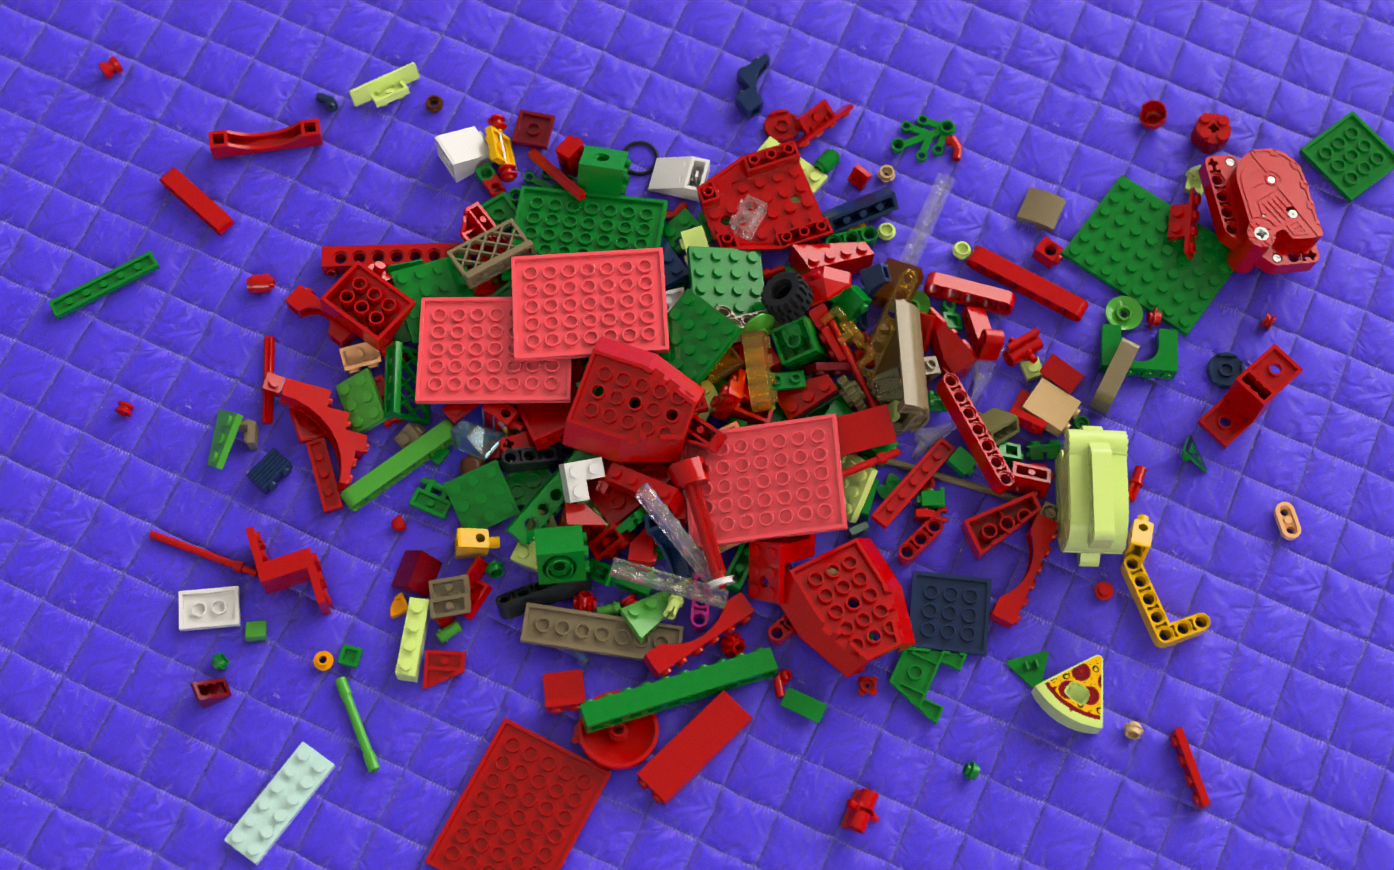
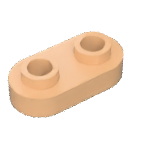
[1273,502,1301,541]

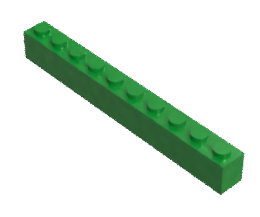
[579,647,778,734]

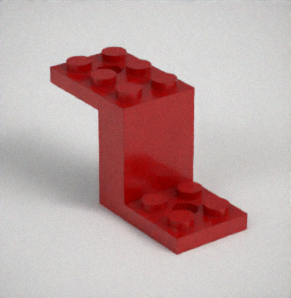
[1197,343,1303,449]
[245,526,333,615]
[748,533,815,604]

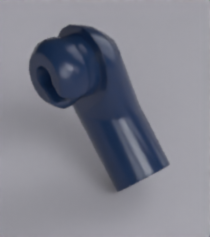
[316,92,338,113]

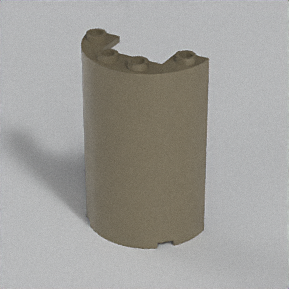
[869,299,930,436]

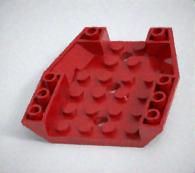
[696,140,834,251]
[562,337,705,463]
[779,538,915,679]

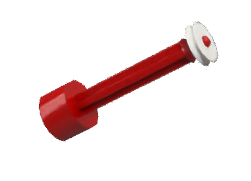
[668,457,736,590]

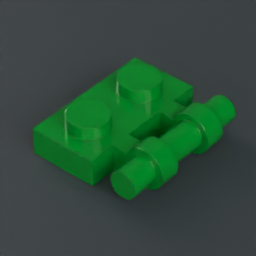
[409,477,452,521]

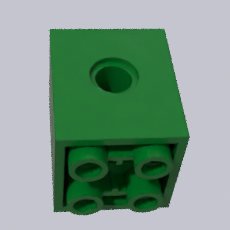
[577,145,631,196]
[770,315,830,371]
[534,524,590,585]

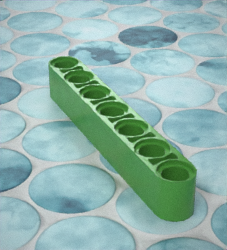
[340,419,461,512]

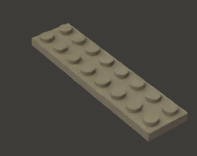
[520,602,684,667]

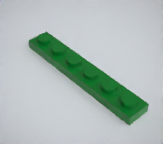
[48,250,160,320]

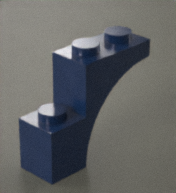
[735,54,770,120]
[852,263,892,331]
[643,509,693,583]

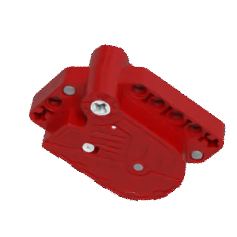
[1199,148,1323,274]

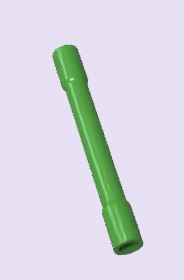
[334,676,380,773]

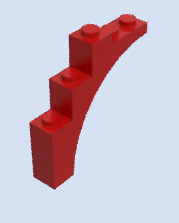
[279,378,370,491]

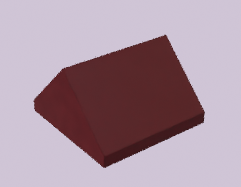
[391,550,442,599]

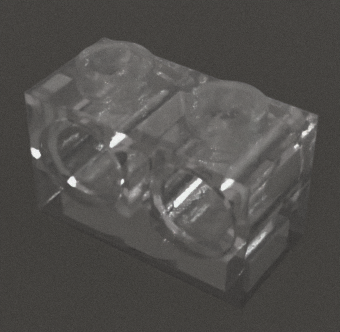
[729,194,767,241]

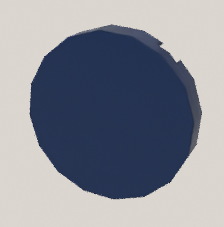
[1206,352,1245,389]

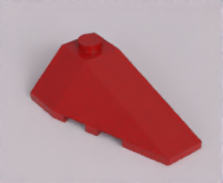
[928,307,978,379]

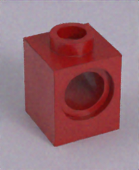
[1032,236,1064,269]

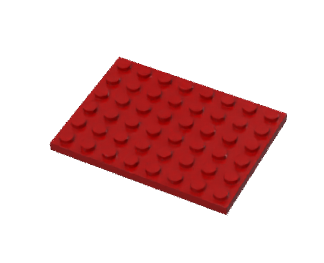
[424,718,612,870]

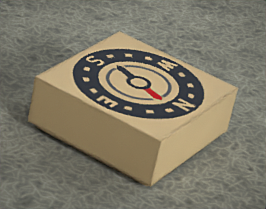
[1039,501,1058,522]

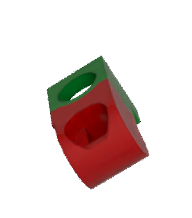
[475,162,506,199]

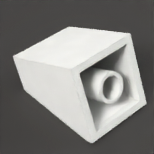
[435,126,494,183]

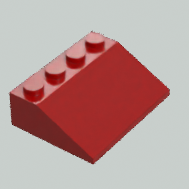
[320,260,416,352]

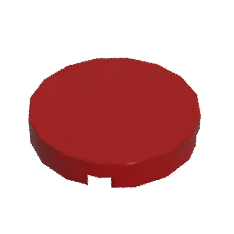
[764,110,800,144]

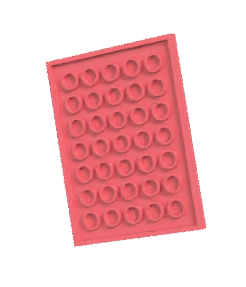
[511,247,670,362]
[415,297,572,404]
[683,414,848,550]

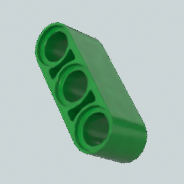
[826,226,878,248]

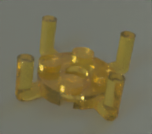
[820,306,877,369]

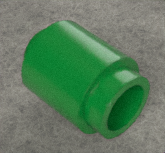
[813,149,840,174]

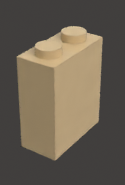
[1021,378,1081,438]

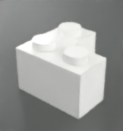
[559,457,605,503]

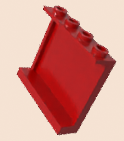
[514,359,584,451]

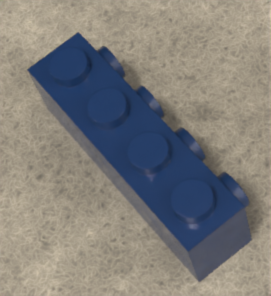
[821,187,899,235]

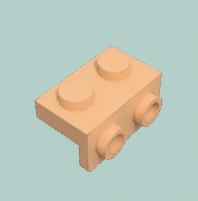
[339,342,382,374]

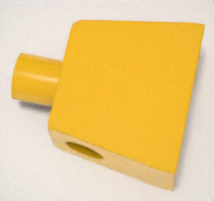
[1122,514,1154,563]
[454,528,500,559]

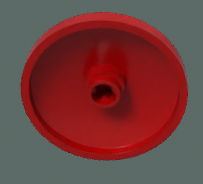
[577,691,659,770]

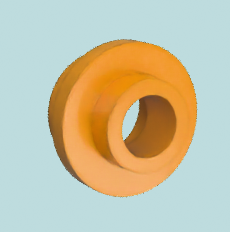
[313,651,334,671]

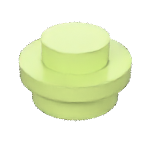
[877,223,896,241]
[952,241,971,259]

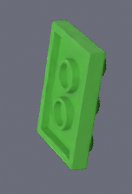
[335,368,388,434]

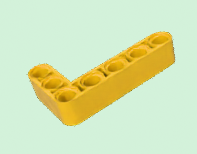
[1120,555,1211,648]

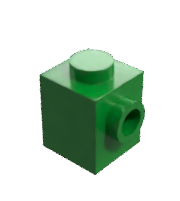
[945,446,977,478]

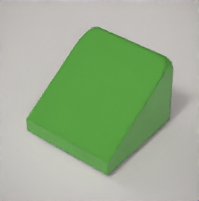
[245,620,267,642]

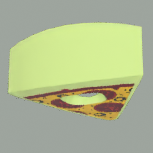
[1031,655,1103,734]

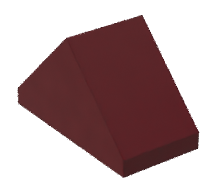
[190,678,232,709]

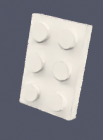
[179,586,241,631]

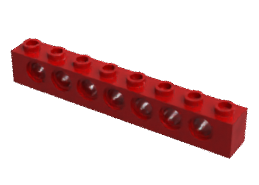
[321,242,473,276]

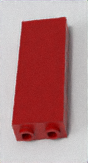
[837,404,897,457]
[637,690,752,807]

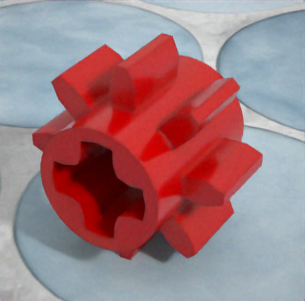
[573,591,597,612]
[721,632,745,658]

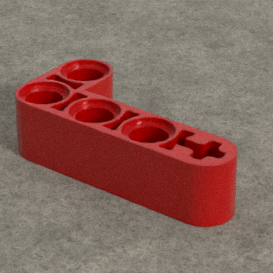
[962,306,1005,362]

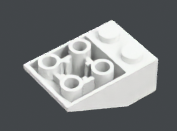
[648,156,710,202]

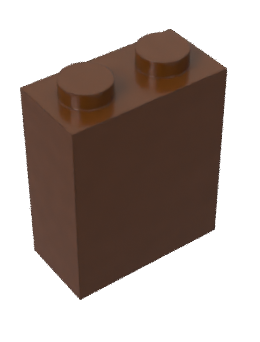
[871,258,924,309]

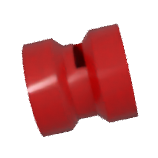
[98,56,123,80]

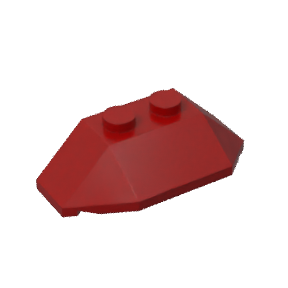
[460,202,509,262]
[801,266,852,307]

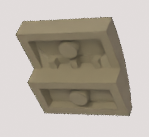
[1017,187,1067,231]
[428,574,471,619]

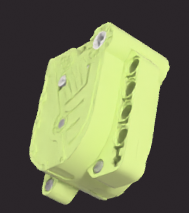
[1055,426,1129,567]

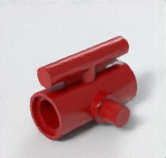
[1002,328,1043,367]
[841,788,879,834]

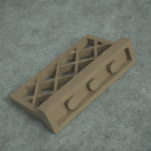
[447,218,535,289]

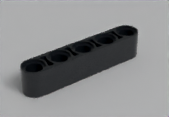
[499,444,580,473]
[495,572,592,619]

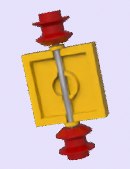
[485,114,518,183]

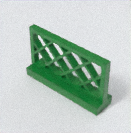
[384,341,430,426]

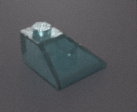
[451,419,507,460]

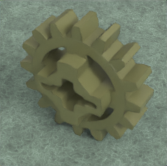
[837,375,868,411]

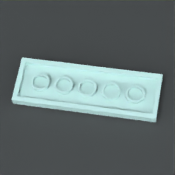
[224,742,335,865]

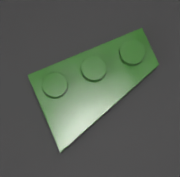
[207,409,243,470]
[620,587,674,643]

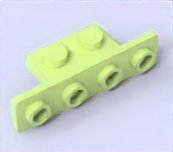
[349,62,420,108]

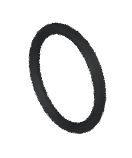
[623,141,659,175]

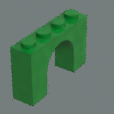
[1098,324,1178,380]

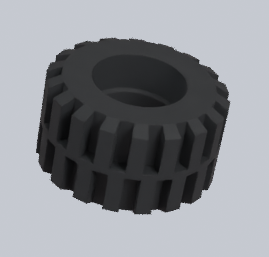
[761,271,813,323]

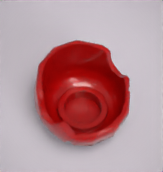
[1139,100,1167,129]

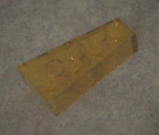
[741,330,779,412]

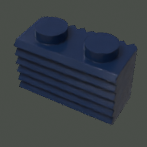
[247,448,293,494]

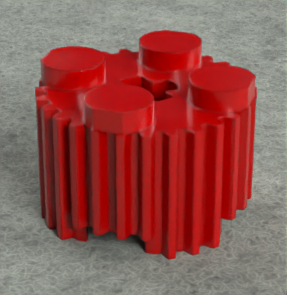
[1190,112,1232,155]

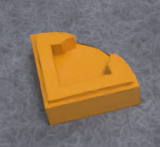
[390,592,408,619]

